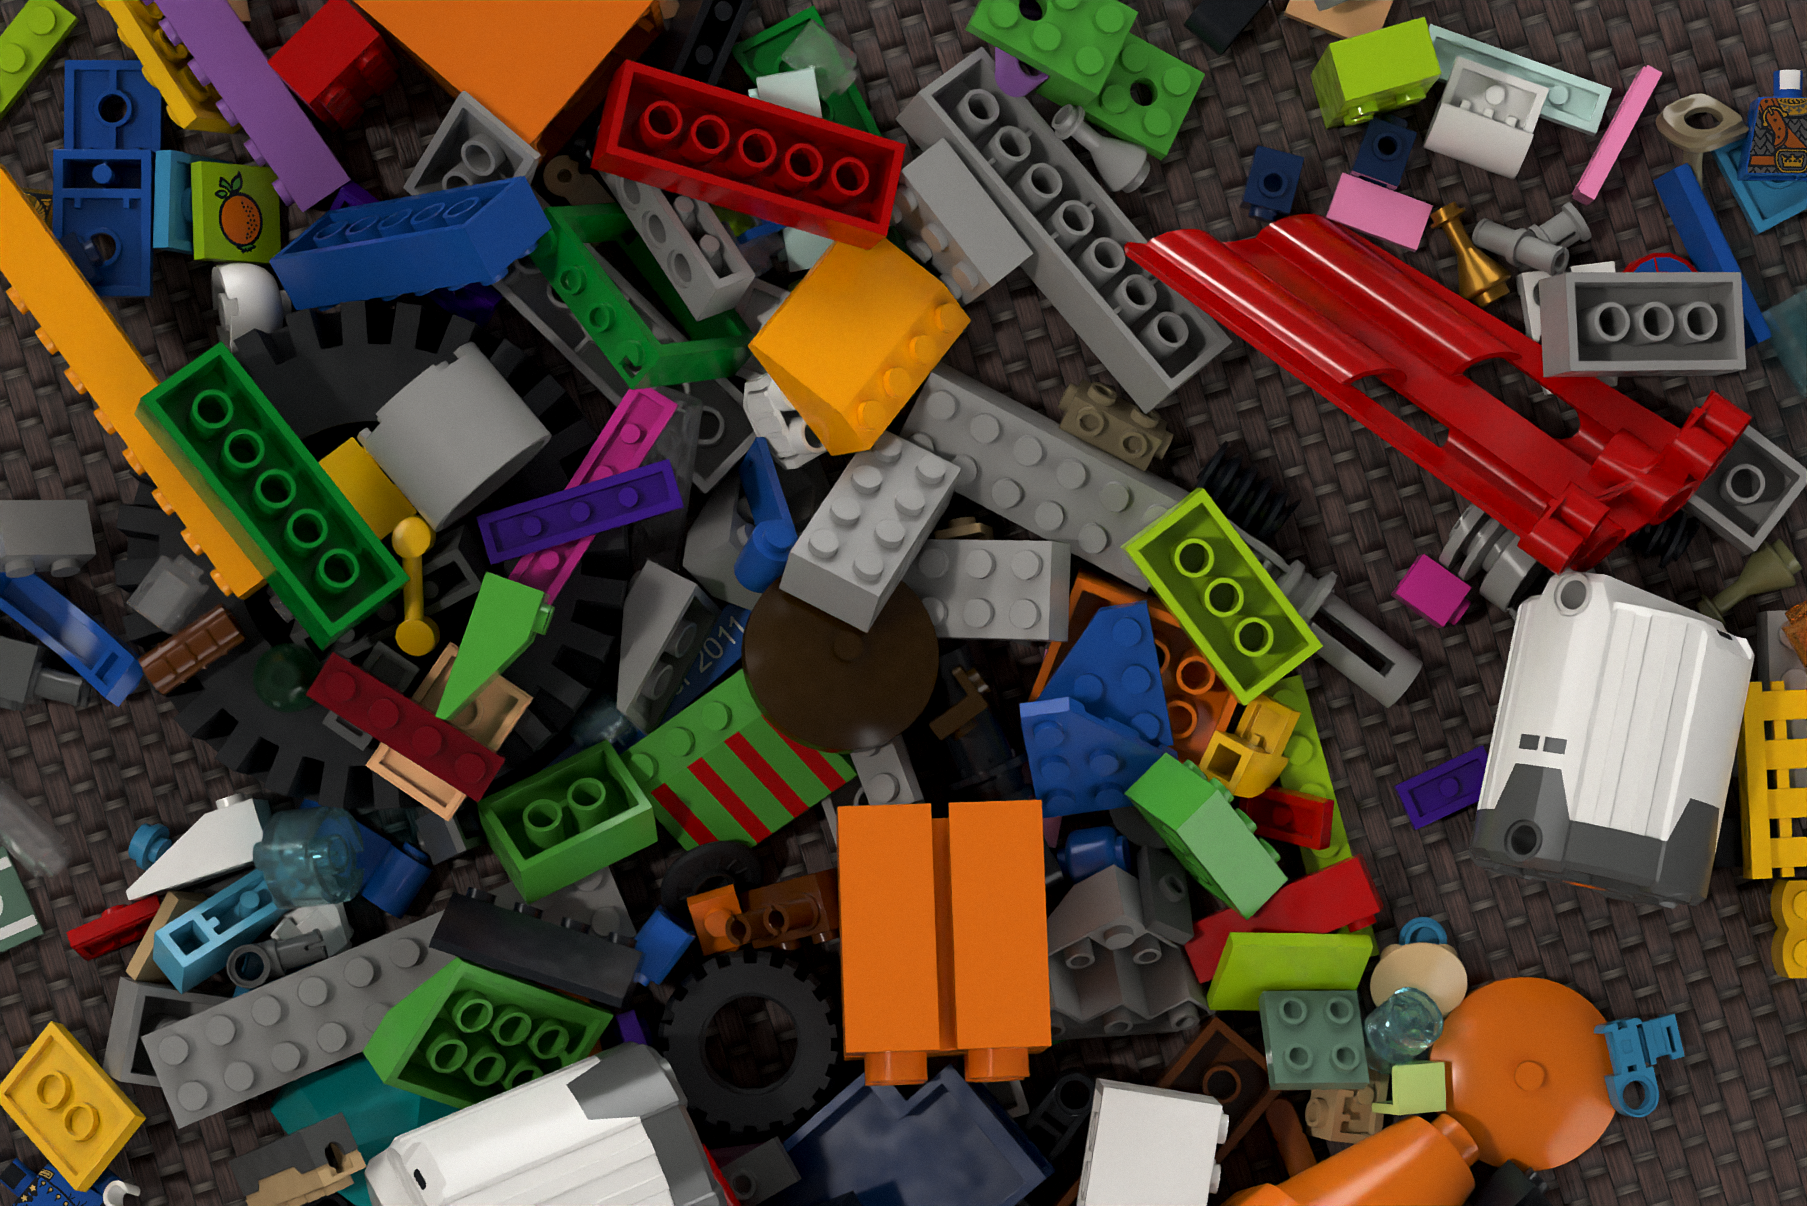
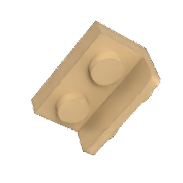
[1305,1045,1393,1144]

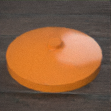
[1427,976,1616,1172]

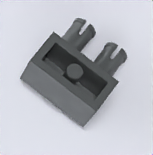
[0,635,94,712]

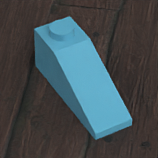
[153,857,304,995]

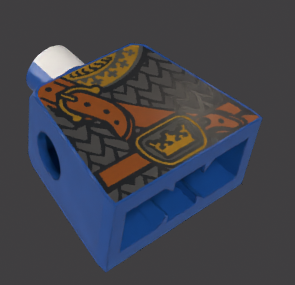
[1737,70,1807,182]

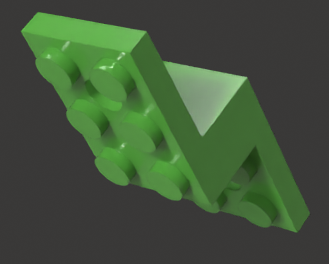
[965,0,1205,161]

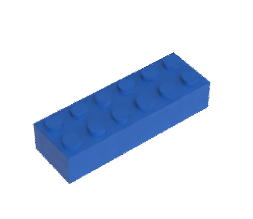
[269,176,552,311]

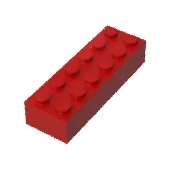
[590,59,906,250]

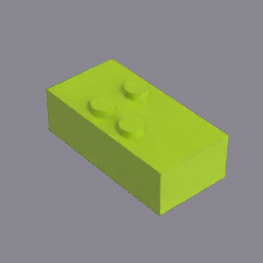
[1310,17,1442,130]
[1120,488,1323,706]

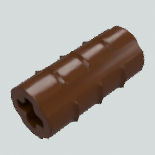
[138,603,247,695]

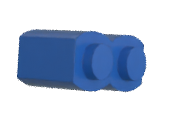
[634,904,697,986]

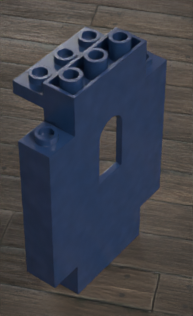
[756,1057,1056,1206]

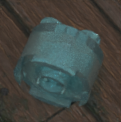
[252,806,364,910]

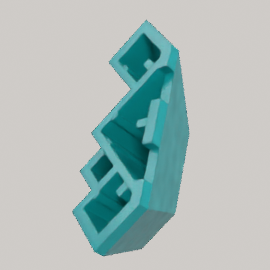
[270,1052,460,1206]

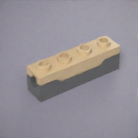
[228,1112,367,1206]

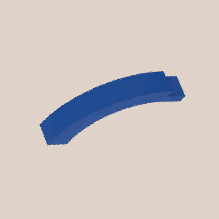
[0,571,144,707]

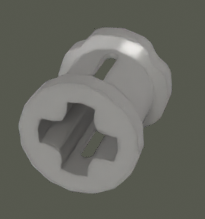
[1528,202,1592,248]

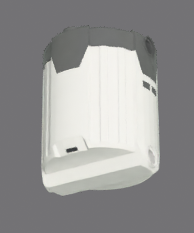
[1468,571,1755,909]
[364,1041,727,1206]

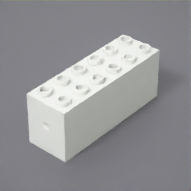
[1076,1078,1229,1206]

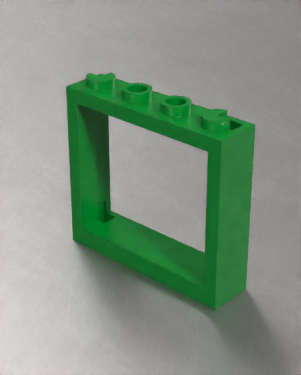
[528,202,755,390]

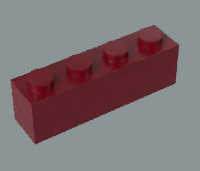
[306,651,507,802]

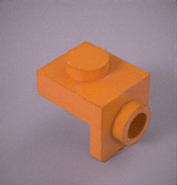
[687,884,751,956]

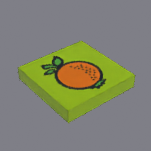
[191,161,281,265]

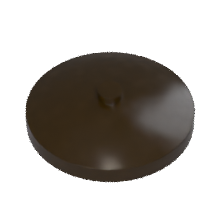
[741,574,939,754]

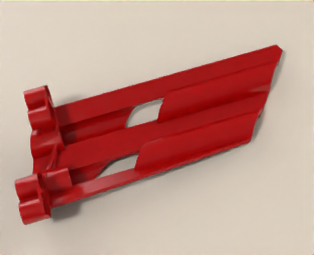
[1124,214,1752,576]

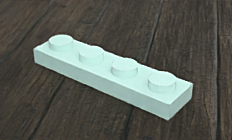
[1428,24,1612,136]

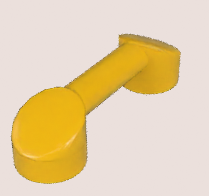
[391,515,440,656]

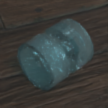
[1361,987,1444,1075]

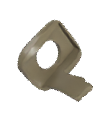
[1656,93,1749,189]

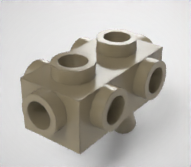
[1057,379,1174,472]

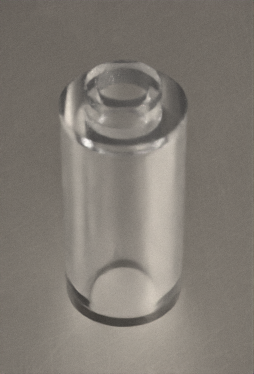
[0,777,72,879]

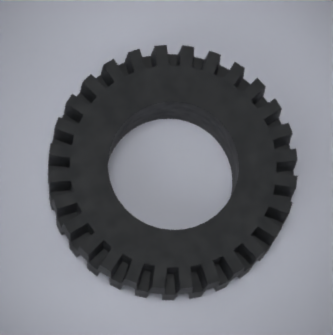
[115,301,633,810]

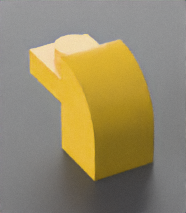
[1198,692,1301,798]

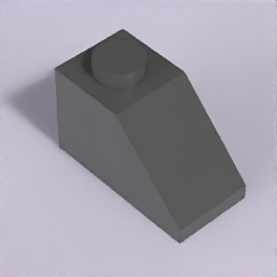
[415,796,488,865]

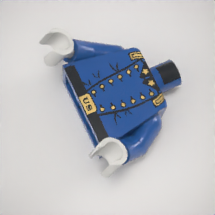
[0,1158,141,1206]

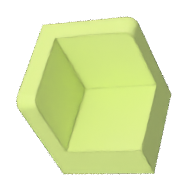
[1371,1059,1446,1115]

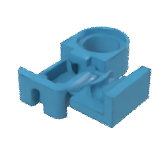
[1594,1013,1685,1117]

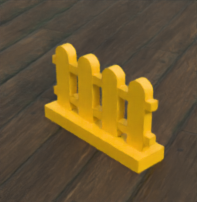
[1737,681,1807,879]

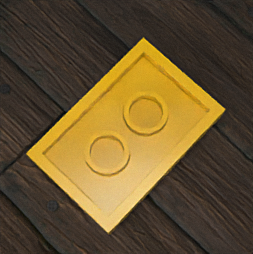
[0,1021,146,1193]

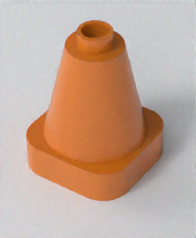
[1220,1114,1480,1206]

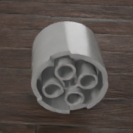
[357,342,552,532]

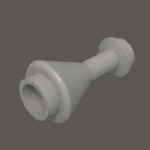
[1052,104,1150,193]

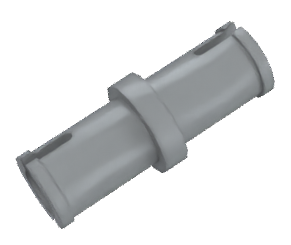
[1472,218,1569,276]

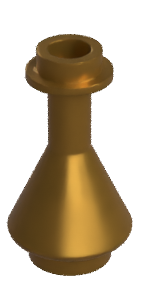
[1430,201,1511,308]

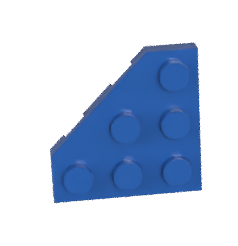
[1021,600,1174,768]
[1019,697,1178,818]

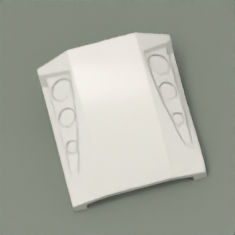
[743,372,827,470]

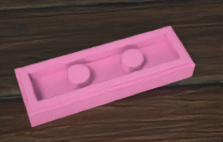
[1572,65,1662,206]

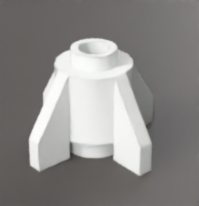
[270,871,354,962]

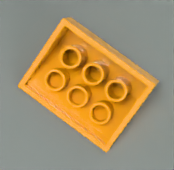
[748,238,971,456]

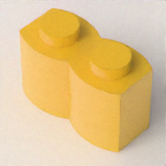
[1770,879,1807,978]

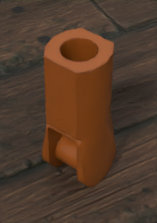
[1265,1096,1318,1178]

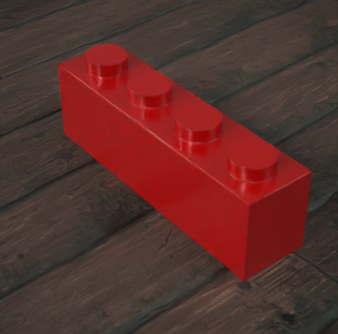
[1184,852,1384,984]

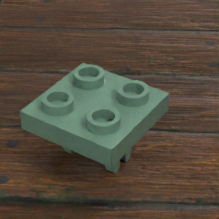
[1258,990,1370,1090]

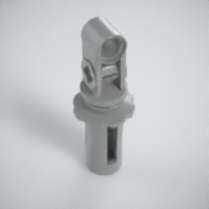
[1227,519,1423,708]

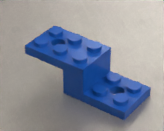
[53,60,164,298]

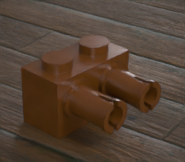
[725,867,840,953]

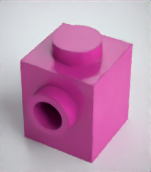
[1391,554,1472,629]

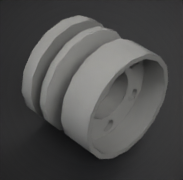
[1438,503,1545,612]

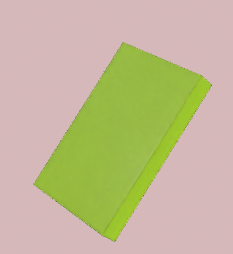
[1206,932,1373,1011]

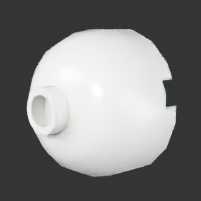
[211,262,292,355]

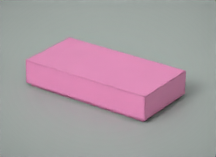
[1326,172,1433,252]

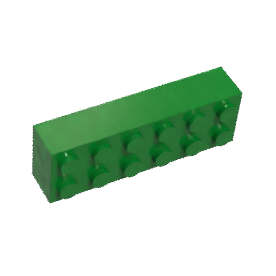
[134,341,410,651]

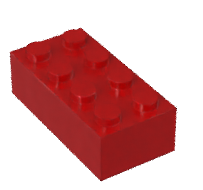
[267,0,401,133]

